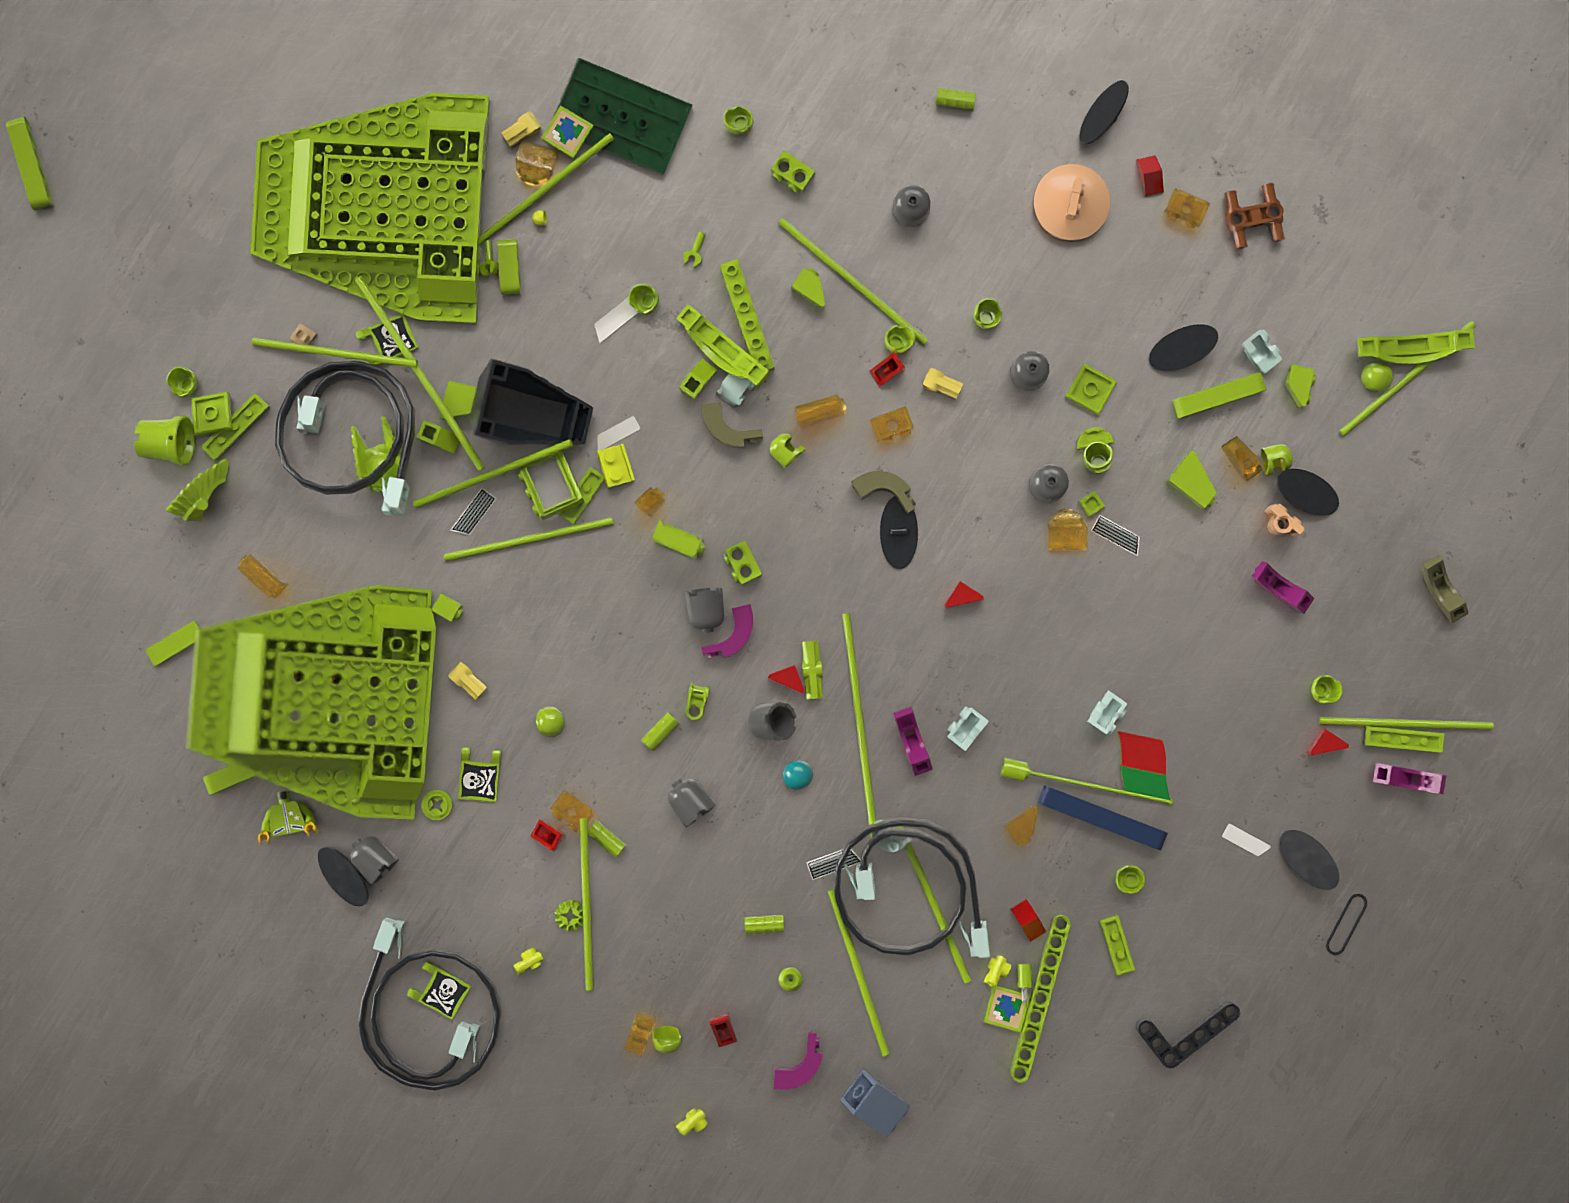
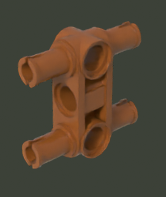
[1224,183,1285,249]

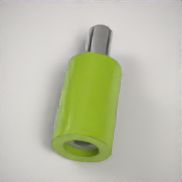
[1017,964,1032,1002]

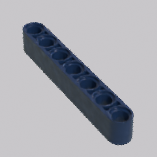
[1037,785,1168,851]

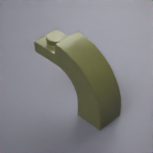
[702,402,763,448]
[851,471,916,515]
[1421,555,1469,623]

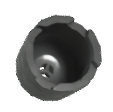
[892,185,931,227]
[1010,351,1050,391]
[1029,464,1069,503]
[684,587,724,633]
[748,702,797,740]
[668,779,716,827]
[349,836,399,886]

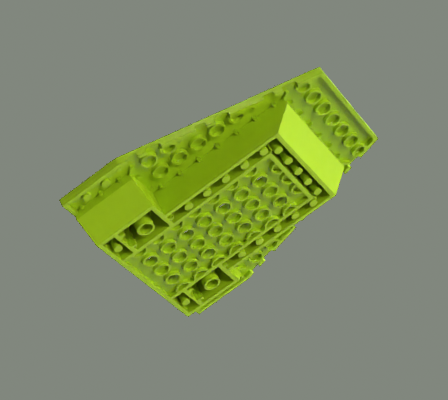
[250,92,490,324]
[187,585,436,820]

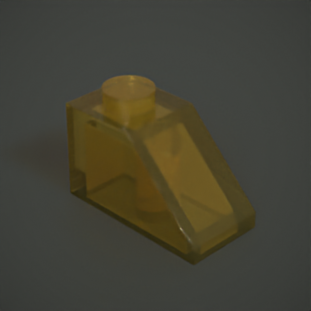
[1221,436,1263,481]
[634,487,665,518]
[1003,804,1038,846]

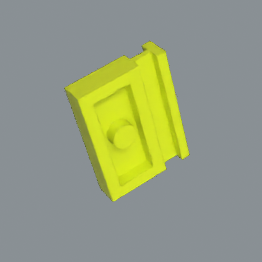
[596,444,635,488]

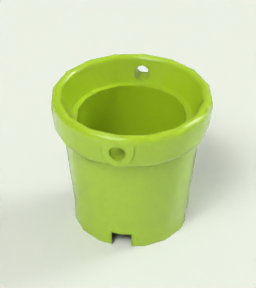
[134,415,195,466]

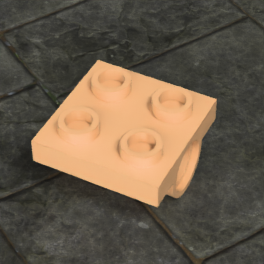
[1264,504,1305,537]

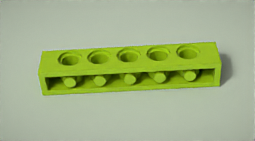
[720,259,775,371]

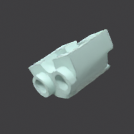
[1241,329,1282,373]
[716,374,755,408]
[1087,690,1127,735]
[947,706,989,751]
[871,820,913,852]

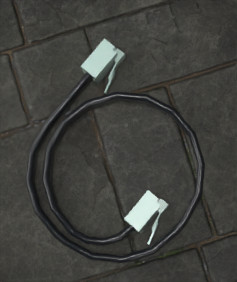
[275,361,415,516]
[834,817,990,958]
[358,917,502,1091]

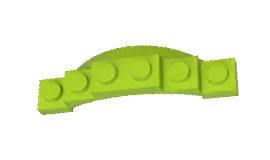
[676,304,771,388]
[1357,329,1475,364]

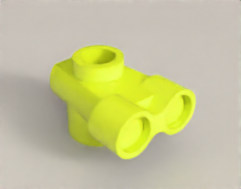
[513,947,543,976]
[984,956,1011,986]
[675,1109,708,1136]

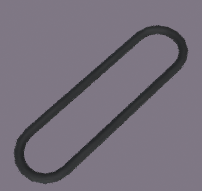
[1326,894,1368,955]

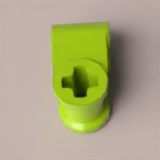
[686,683,710,721]

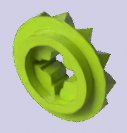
[421,789,452,820]
[555,900,583,931]

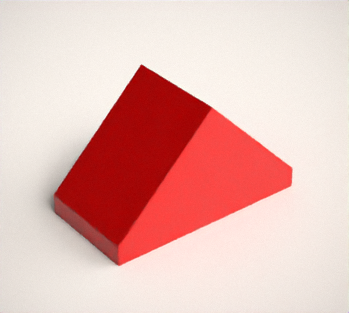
[1136,155,1164,197]
[870,352,905,387]
[944,581,984,608]
[768,665,804,694]
[1307,729,1349,755]
[530,819,566,852]
[1010,899,1046,942]
[709,1013,737,1047]

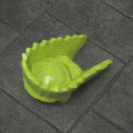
[350,416,407,492]
[165,458,229,522]

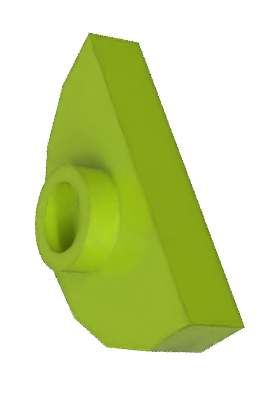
[1077,427,1115,450]

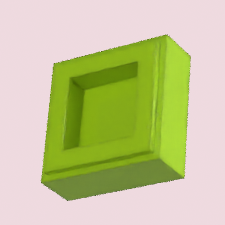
[1078,491,1105,517]

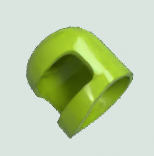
[769,434,806,468]
[1084,442,1113,474]
[1261,444,1293,476]

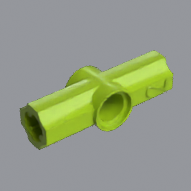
[802,641,823,699]

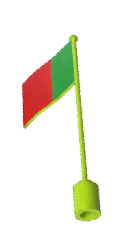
[1001,731,1173,806]

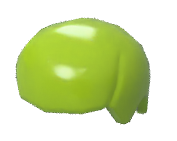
[723,105,753,135]
[628,284,659,314]
[973,298,1003,330]
[884,325,916,354]
[1361,362,1393,391]
[166,366,197,397]
[1311,675,1343,704]
[535,707,565,737]
[1115,865,1145,895]
[652,1026,682,1053]

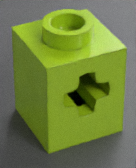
[431,594,463,622]

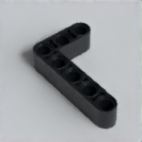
[1136,1002,1240,1069]

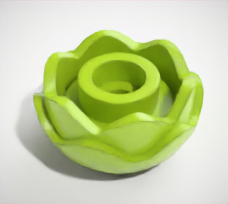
[779,967,803,992]

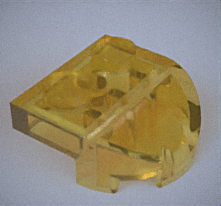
[515,140,559,185]
[1048,509,1088,550]

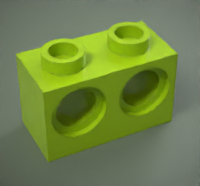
[771,150,815,193]
[723,540,762,585]

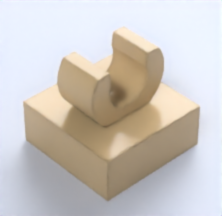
[289,323,317,345]

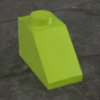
[791,267,825,310]

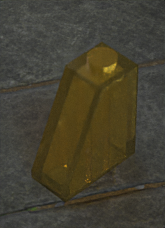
[794,394,846,429]
[237,554,288,599]

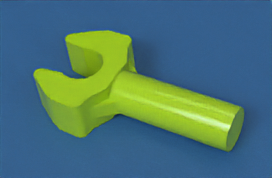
[683,231,706,268]
[479,240,499,277]

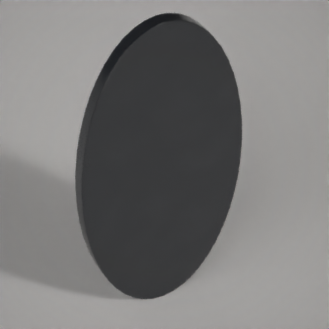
[1079,80,1129,144]
[1149,324,1219,371]
[1277,469,1339,516]
[880,496,918,569]
[1280,830,1339,890]
[318,847,368,907]

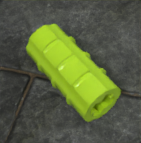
[936,88,976,110]
[641,712,680,751]
[588,820,626,858]
[745,915,784,935]

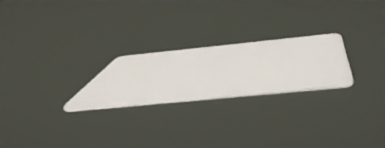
[597,416,640,450]
[1222,824,1271,856]

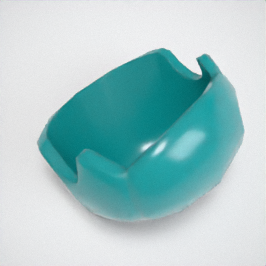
[782,760,813,790]

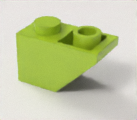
[679,359,717,400]
[1285,364,1316,408]
[416,420,460,454]

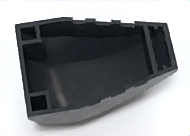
[470,359,594,444]

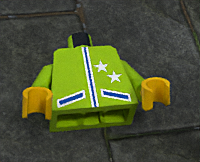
[258,791,319,845]

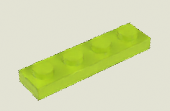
[201,393,270,461]
[1364,726,1444,753]

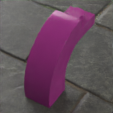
[1252,560,1315,614]
[701,604,753,658]
[893,707,933,776]
[1373,763,1447,794]
[774,1031,823,1090]

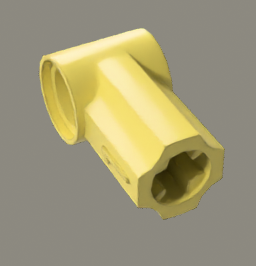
[501,111,542,147]
[922,368,963,399]
[448,662,487,700]

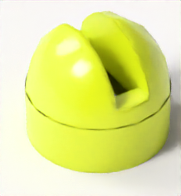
[532,210,547,226]

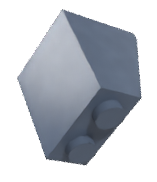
[840,1069,910,1137]

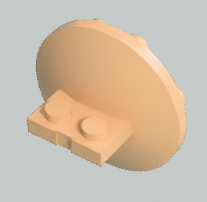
[1034,164,1110,241]

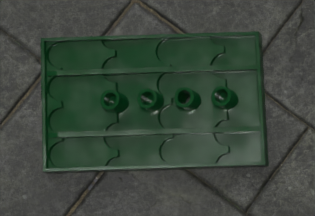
[551,58,693,175]

